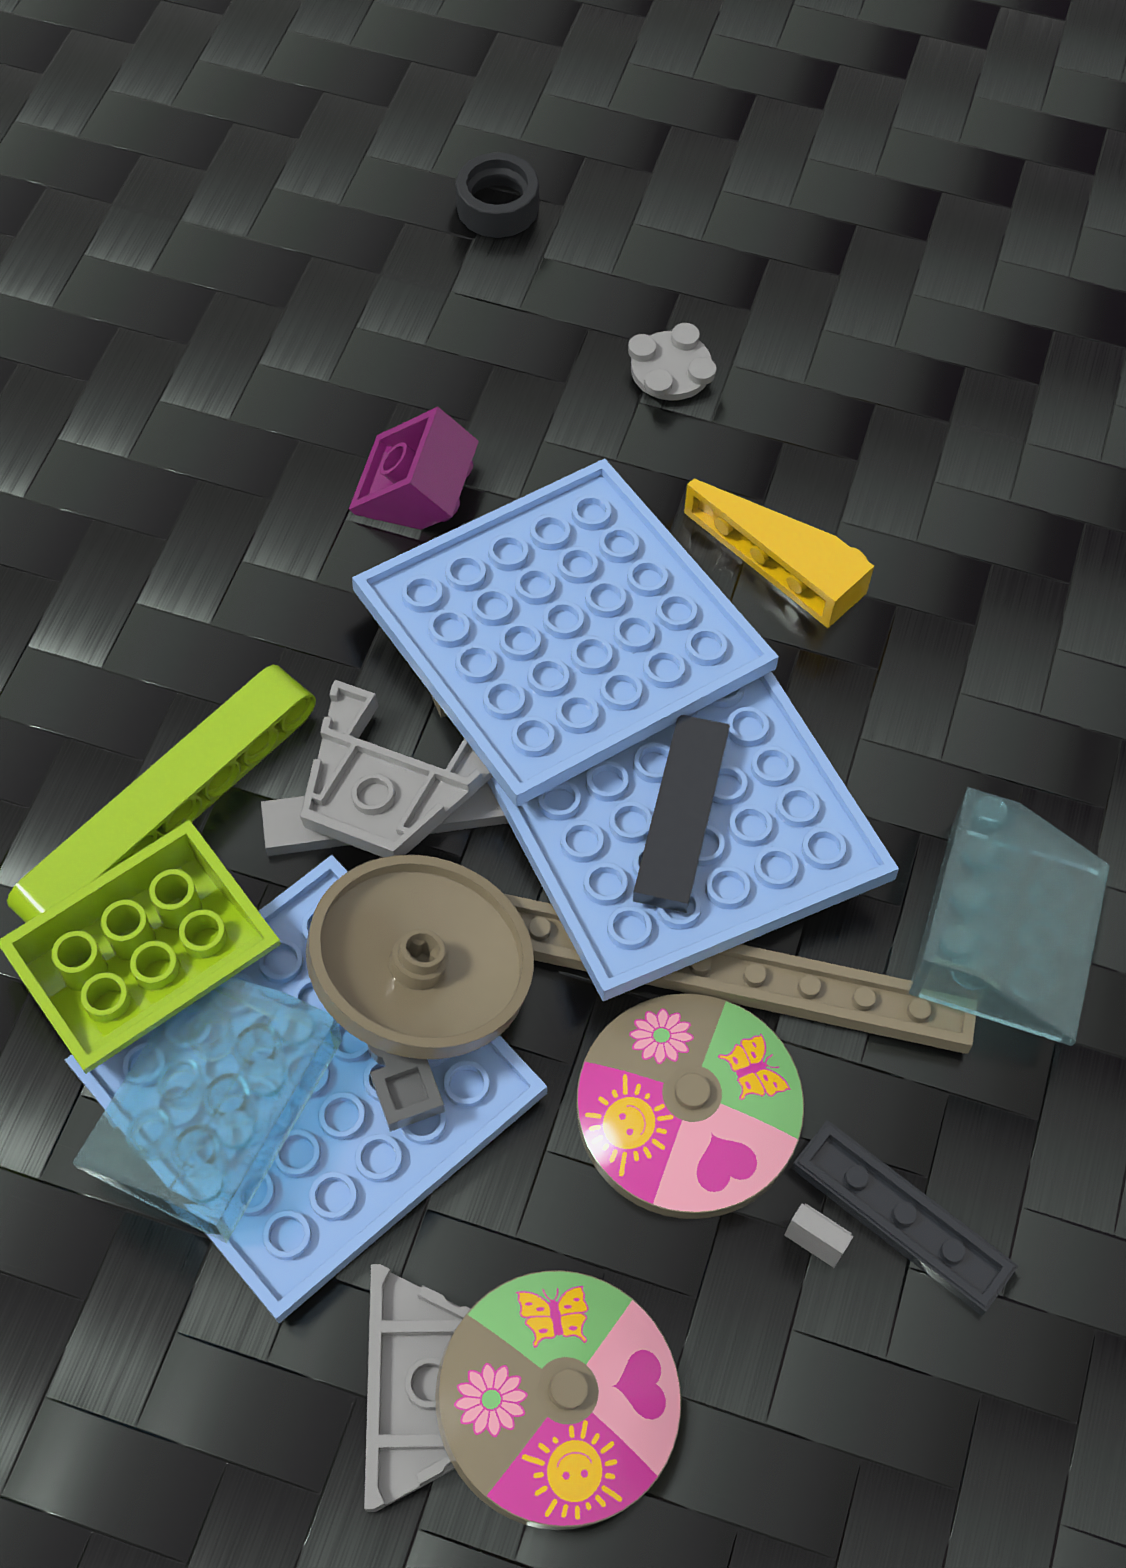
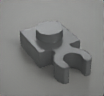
[367,1044,445,1132]

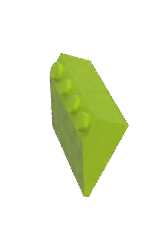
[0,820,281,1074]

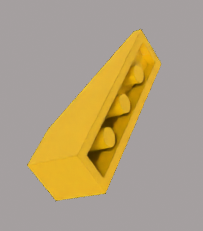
[684,479,874,628]

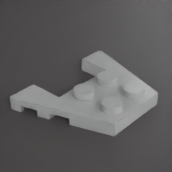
[300,680,493,857]

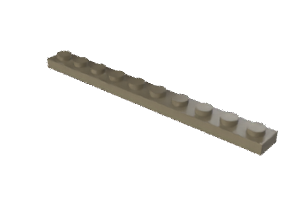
[503,893,979,1054]

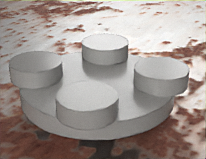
[628,323,716,400]

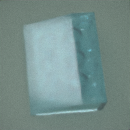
[908,787,1110,1046]
[72,978,342,1244]

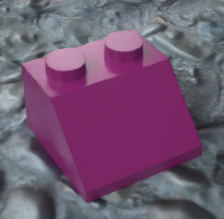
[349,407,479,530]

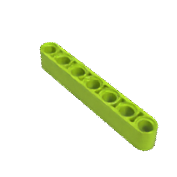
[7,665,316,923]

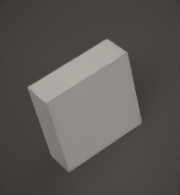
[784,1203,853,1268]

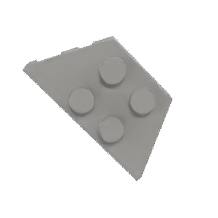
[364,1264,470,1512]

